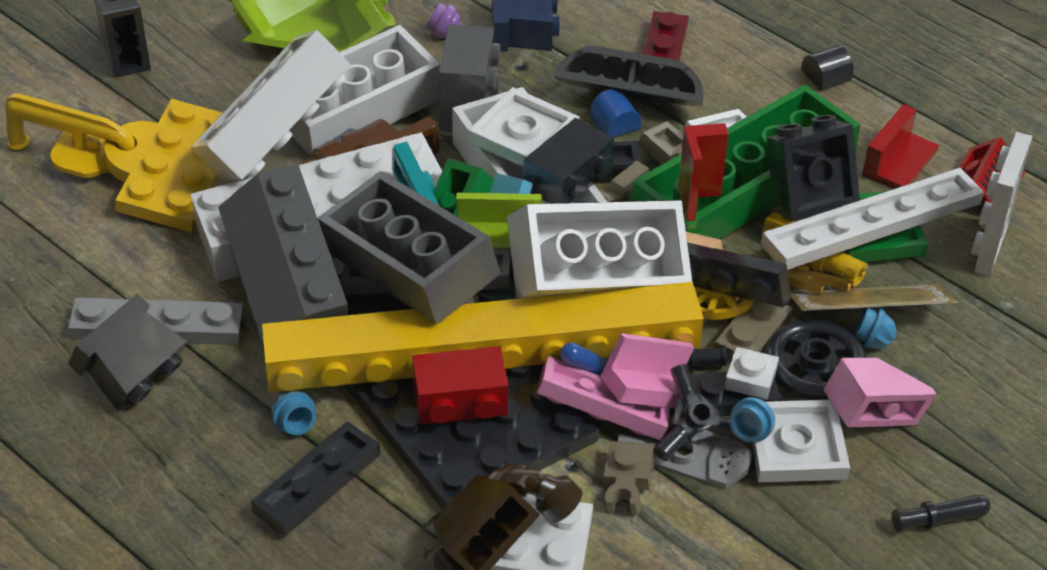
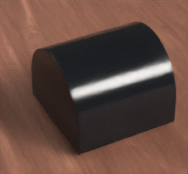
[801,45,854,91]

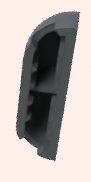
[554,46,704,106]

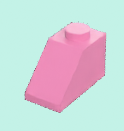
[823,358,937,427]

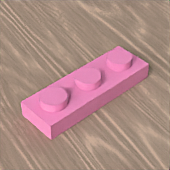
[537,356,670,441]

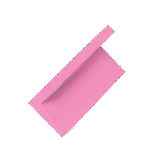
[600,333,695,408]

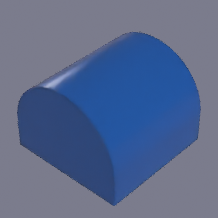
[590,89,641,138]

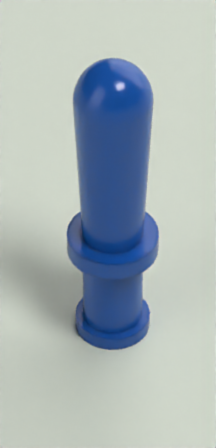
[560,342,608,376]

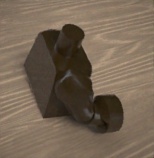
[433,463,582,570]

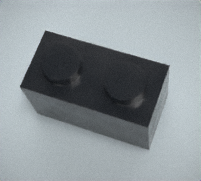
[523,117,614,204]

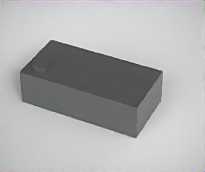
[318,171,501,325]

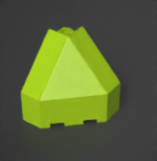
[232,0,396,52]

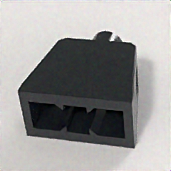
[94,0,151,77]

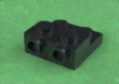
[766,115,860,221]

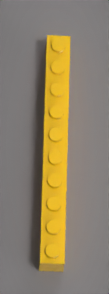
[262,282,704,392]

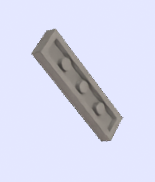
[68,298,245,345]

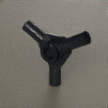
[654,364,746,461]

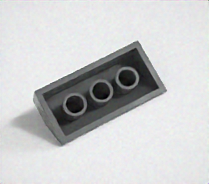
[218,164,348,349]

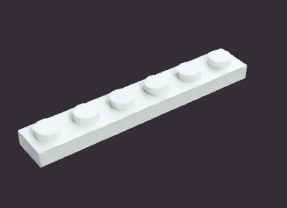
[760,168,984,270]

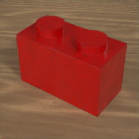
[412,346,508,424]

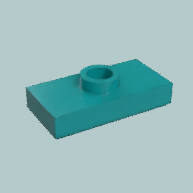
[392,141,439,206]

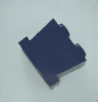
[492,0,560,52]

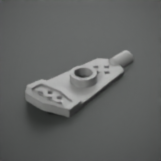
[618,433,753,490]

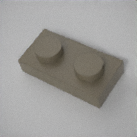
[714,301,793,361]

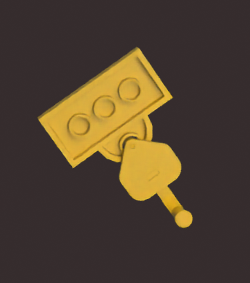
[5,93,222,233]

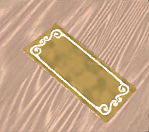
[790,284,959,310]

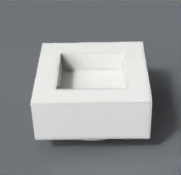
[725,347,779,399]

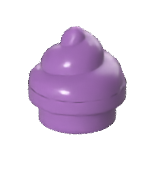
[426,2,463,39]

